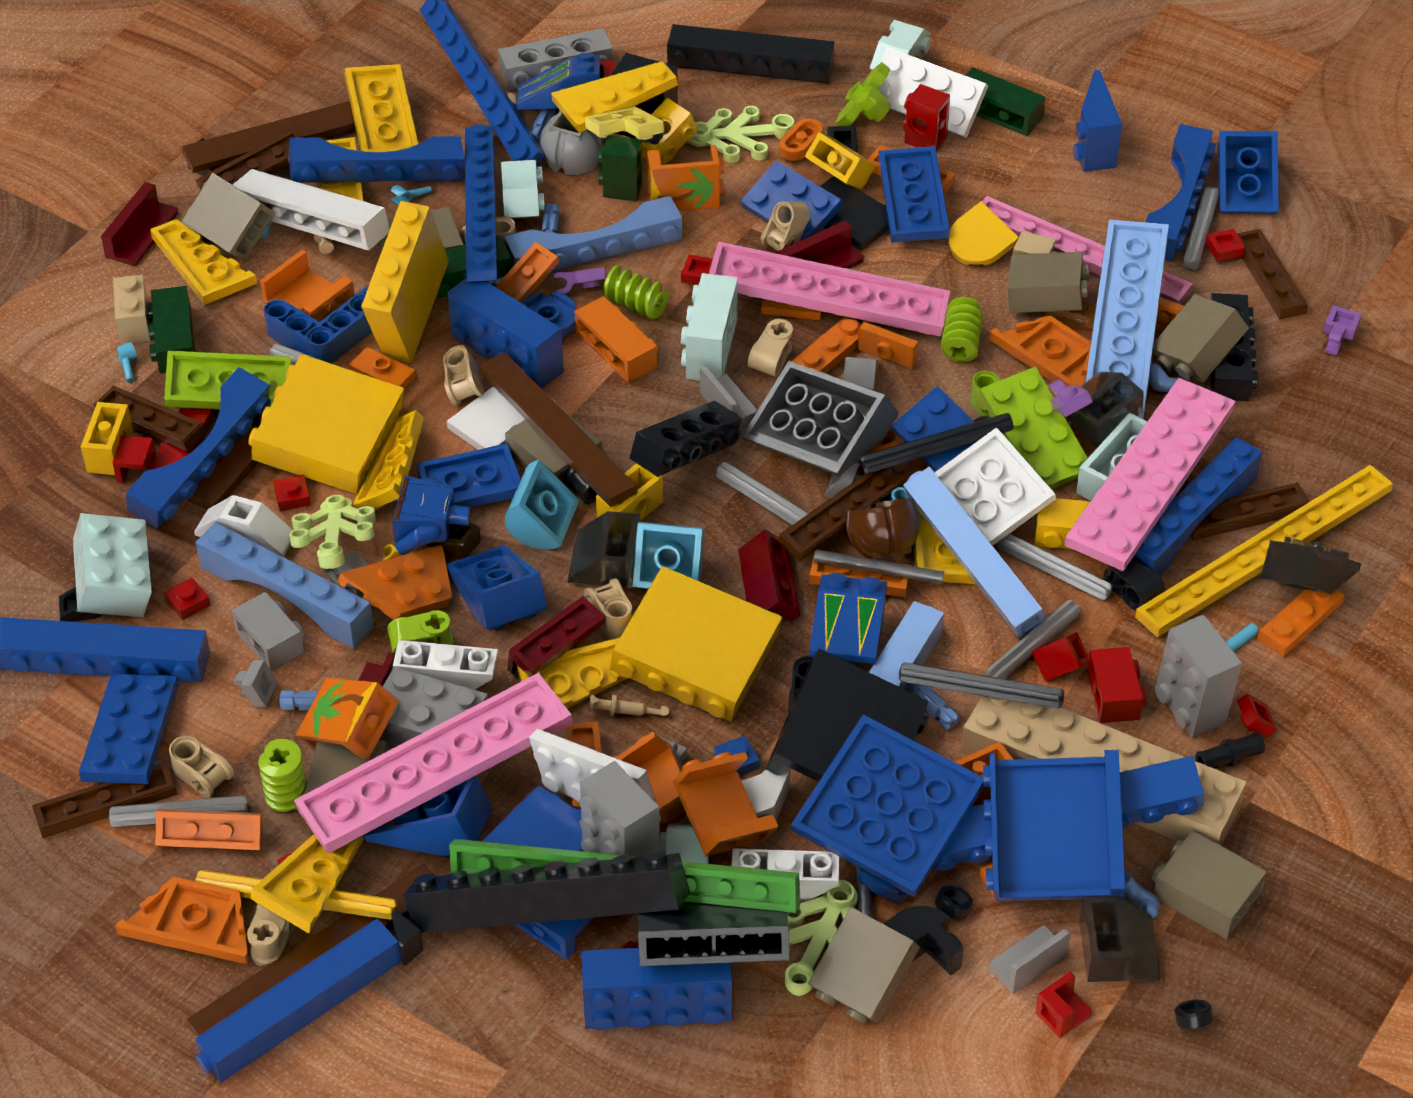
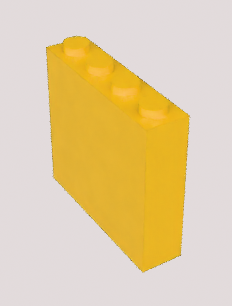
[361,201,449,364]
[248,354,404,495]
[610,566,782,722]

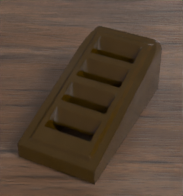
[426,523,481,560]

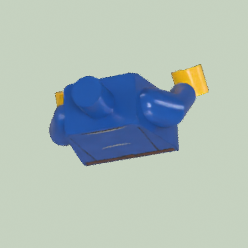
[383,476,471,561]

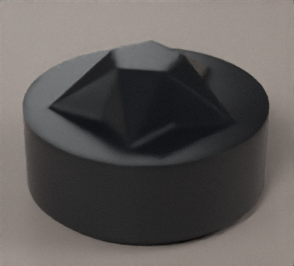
[935,886,973,919]
[1174,999,1213,1029]

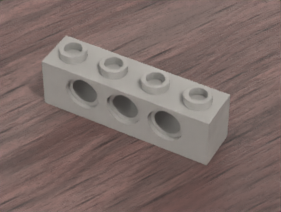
[498,28,613,91]

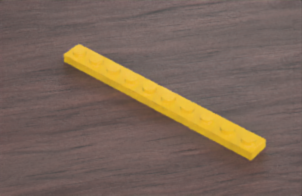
[1135,465,1393,637]

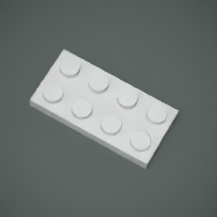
[878,47,988,138]
[529,729,661,822]

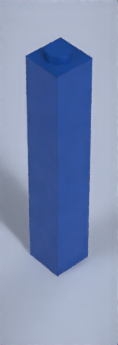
[195,918,401,1083]

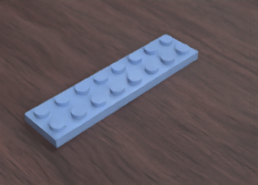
[1080,219,1169,427]

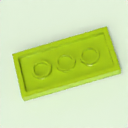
[164,351,291,409]
[979,366,1088,489]

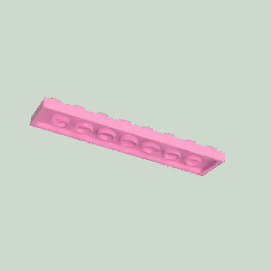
[709,241,950,337]
[1065,378,1236,571]
[294,673,574,854]

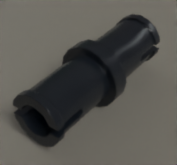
[1195,732,1265,769]

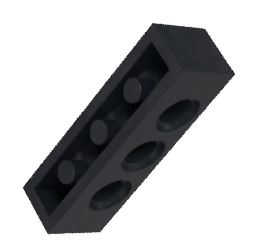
[1210,293,1258,401]
[629,401,742,477]

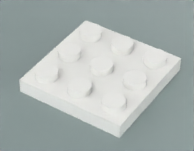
[935,427,1056,546]

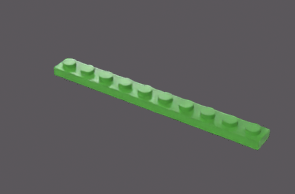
[449,839,800,913]

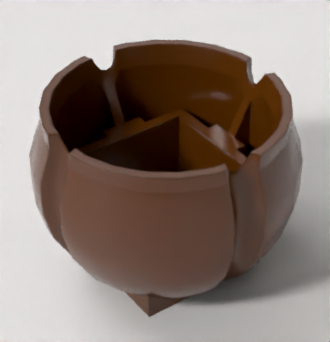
[846,498,920,560]

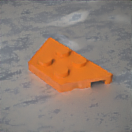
[989,315,1091,388]
[337,545,452,620]
[115,876,249,965]

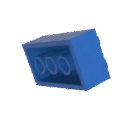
[448,278,564,389]
[581,948,732,1030]

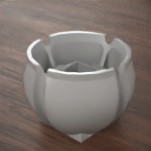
[540,111,605,175]

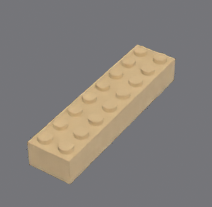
[961,696,1247,846]

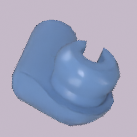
[1148,363,1177,393]
[1125,872,1160,920]

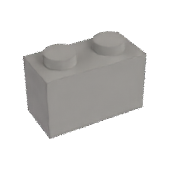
[232,592,305,671]

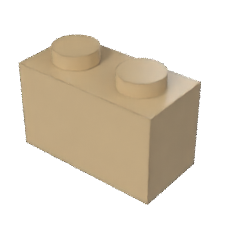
[113,274,150,345]

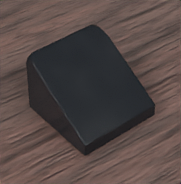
[827,126,858,153]
[59,587,101,622]
[391,911,423,966]

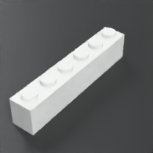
[233,169,390,251]

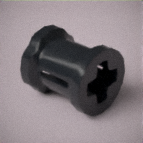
[564,467,598,504]

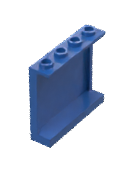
[983,750,1125,901]
[481,785,595,960]

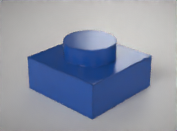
[714,735,760,776]

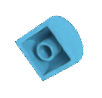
[505,459,580,550]
[632,522,705,589]

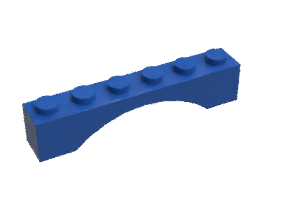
[1146,124,1216,262]
[288,136,465,183]
[126,367,271,529]
[1135,437,1262,576]

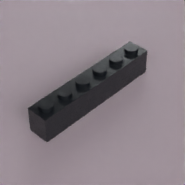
[667,24,835,84]

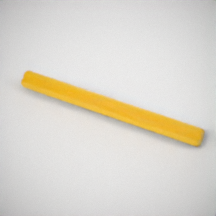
[195,870,398,920]

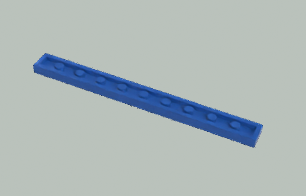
[419,0,546,166]
[465,124,497,282]

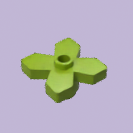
[835,62,891,126]

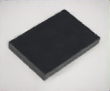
[820,176,889,251]

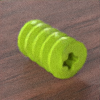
[603,265,670,320]
[941,297,984,363]
[258,739,307,812]

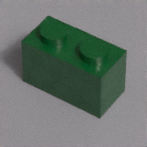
[598,135,643,202]

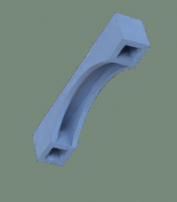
[504,196,682,271]
[195,522,374,649]

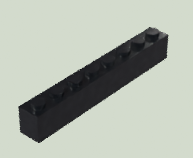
[403,851,690,933]

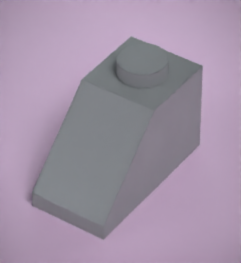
[843,357,879,391]

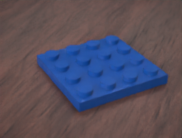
[791,714,984,898]

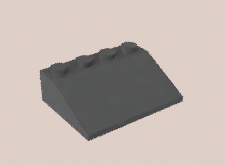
[742,361,899,476]

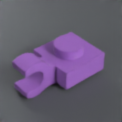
[553,267,606,294]
[1323,305,1362,355]
[1048,379,1093,417]

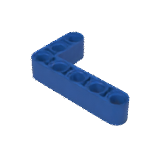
[263,285,372,364]

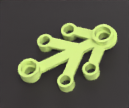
[687,106,794,163]
[289,495,376,569]
[785,880,858,996]

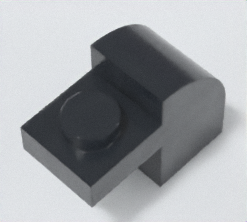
[883,906,963,976]

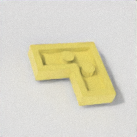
[585,106,664,140]

